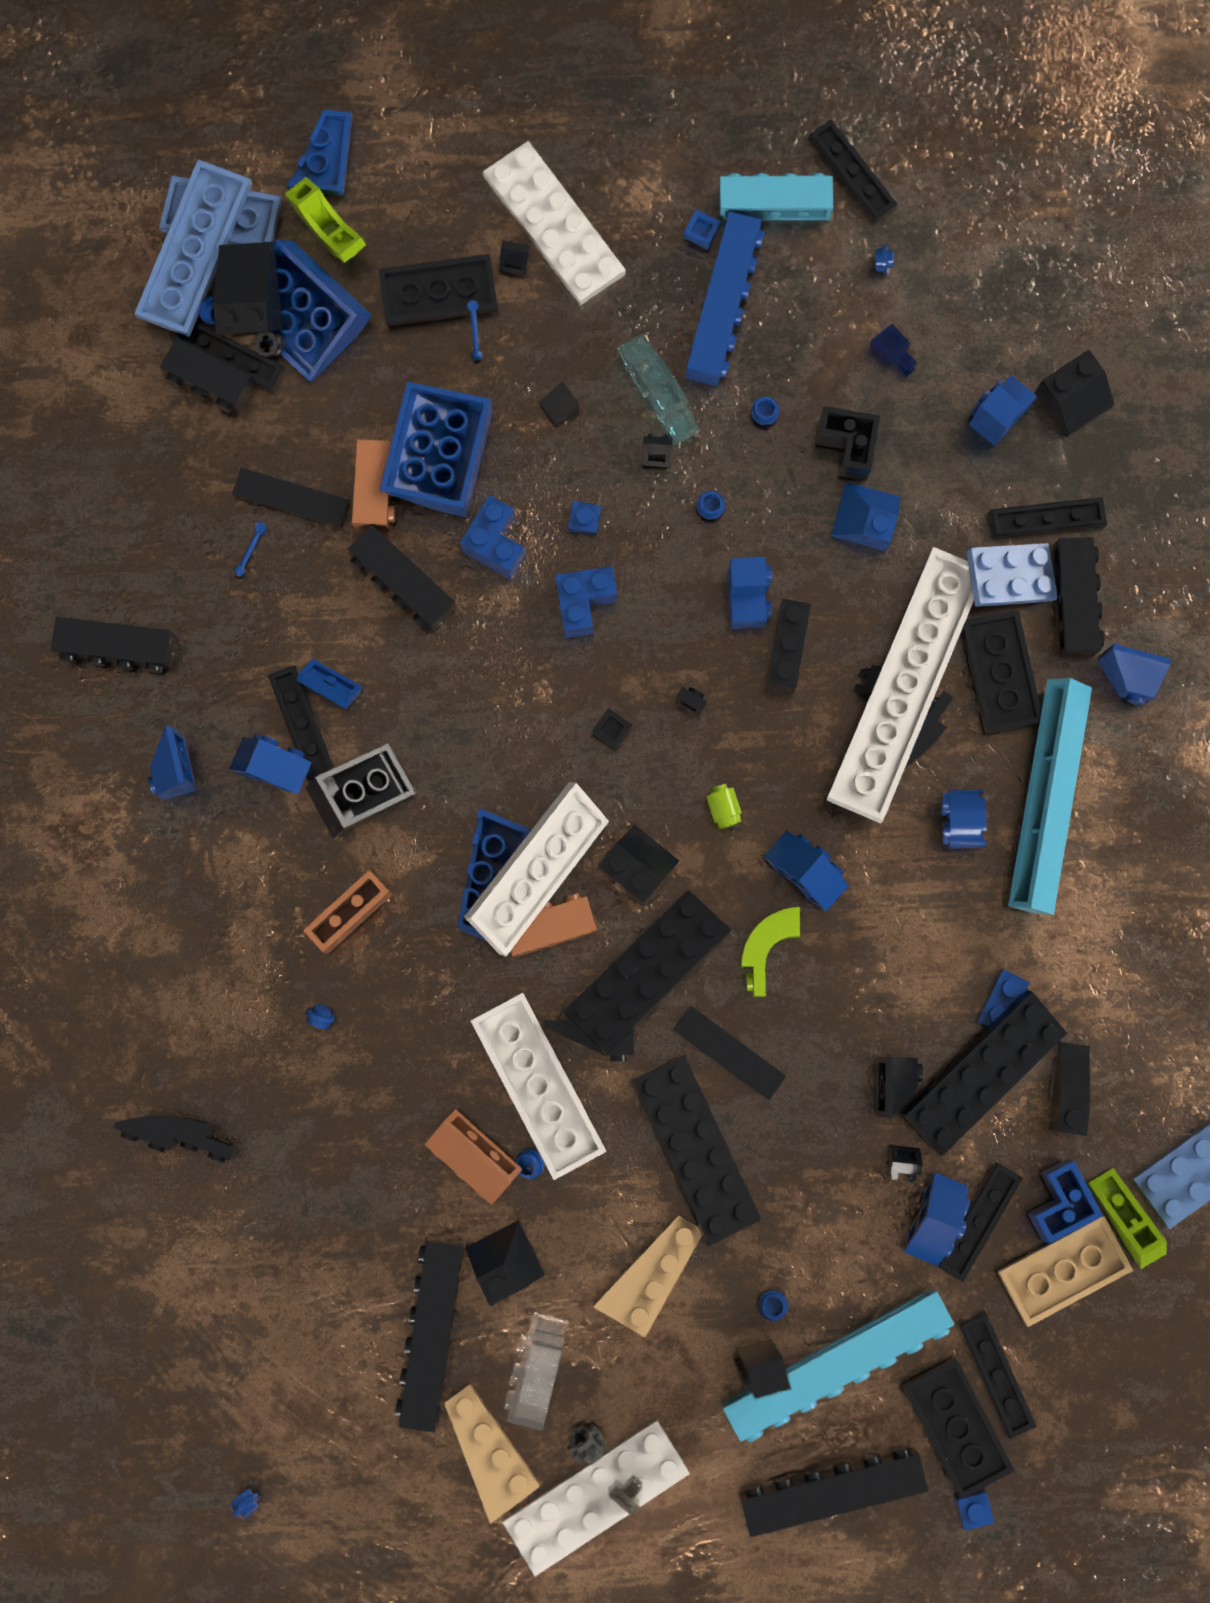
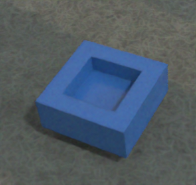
[683,209,721,250]
[568,501,601,536]
[955,1490,994,1531]

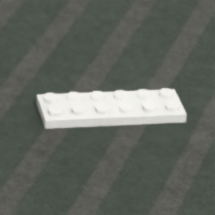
[483,141,626,305]
[464,782,609,956]
[471,993,607,1180]
[503,1419,690,1576]

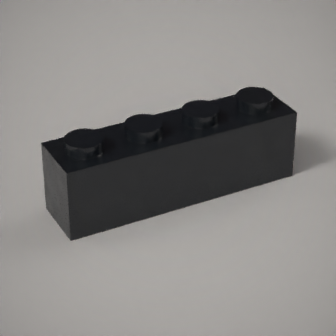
[348,525,457,633]
[1052,537,1104,657]
[50,617,177,673]
[734,1339,792,1399]

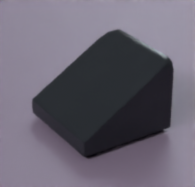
[539,382,579,425]

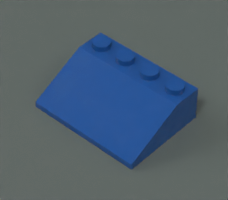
[258,239,372,382]
[380,381,493,518]

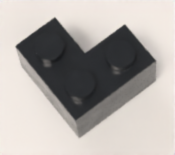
[815,406,880,481]

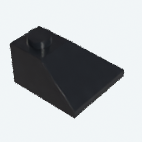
[877,1057,923,1118]
[465,1220,545,1306]

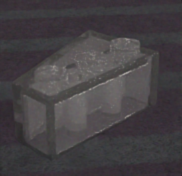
[504,1312,568,1431]

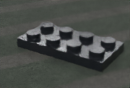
[379,254,498,326]
[962,610,1042,734]
[902,1357,1015,1500]

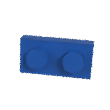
[296,659,362,709]
[976,969,1030,1028]

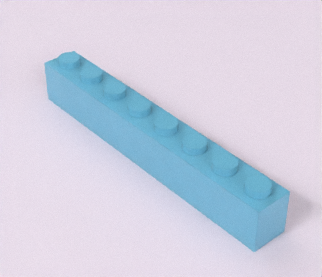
[1008,678,1092,915]
[721,1288,955,1442]

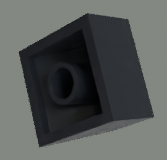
[1035,350,1115,437]
[598,824,679,906]

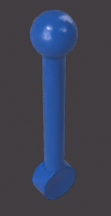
[467,300,482,361]
[234,522,267,576]

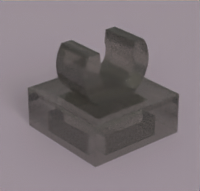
[608,1475,643,1516]

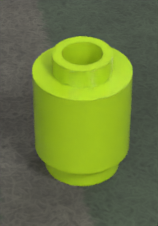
[706,784,742,829]

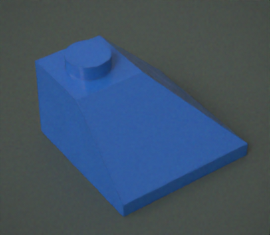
[831,482,901,551]
[1098,643,1171,705]
[148,726,197,800]

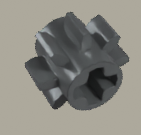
[567,1425,607,1465]

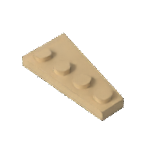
[593,1215,702,1337]
[444,1383,540,1524]

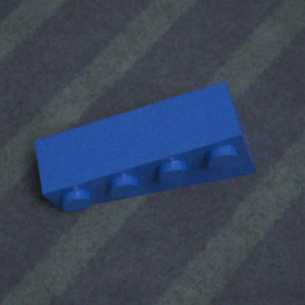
[457,808,531,941]

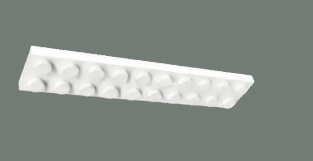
[826,547,974,823]

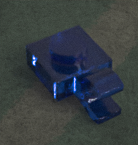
[870,324,917,377]

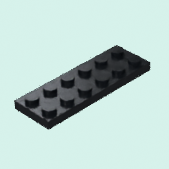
[564,890,731,1055]
[901,989,1067,1157]
[630,1055,762,1246]

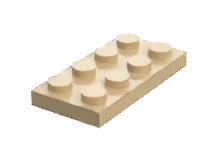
[997,1216,1134,1327]

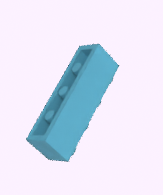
[719,173,833,220]

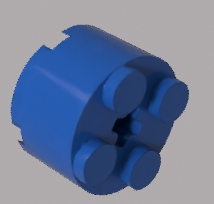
[941,789,987,849]

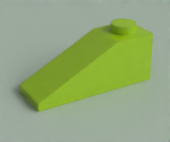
[1088,1168,1167,1269]

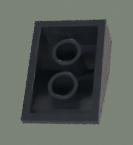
[213,241,283,335]
[305,743,416,838]

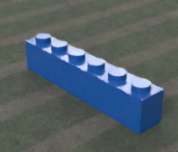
[685,212,765,387]

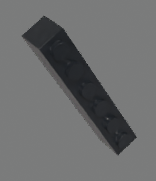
[395,1238,465,1433]
[739,1446,929,1538]

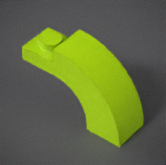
[284,177,366,263]
[739,907,800,997]

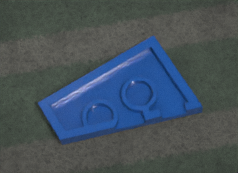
[287,110,352,196]

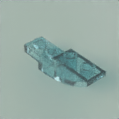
[617,334,700,446]

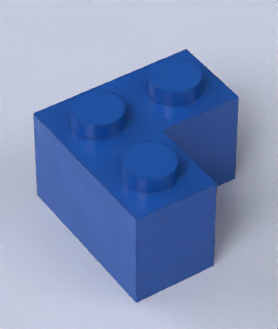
[969,375,1037,446]
[460,495,526,580]
[727,557,772,629]
[555,566,617,638]
[229,734,312,795]
[764,830,849,911]
[1027,1159,1103,1244]
[904,1172,970,1266]

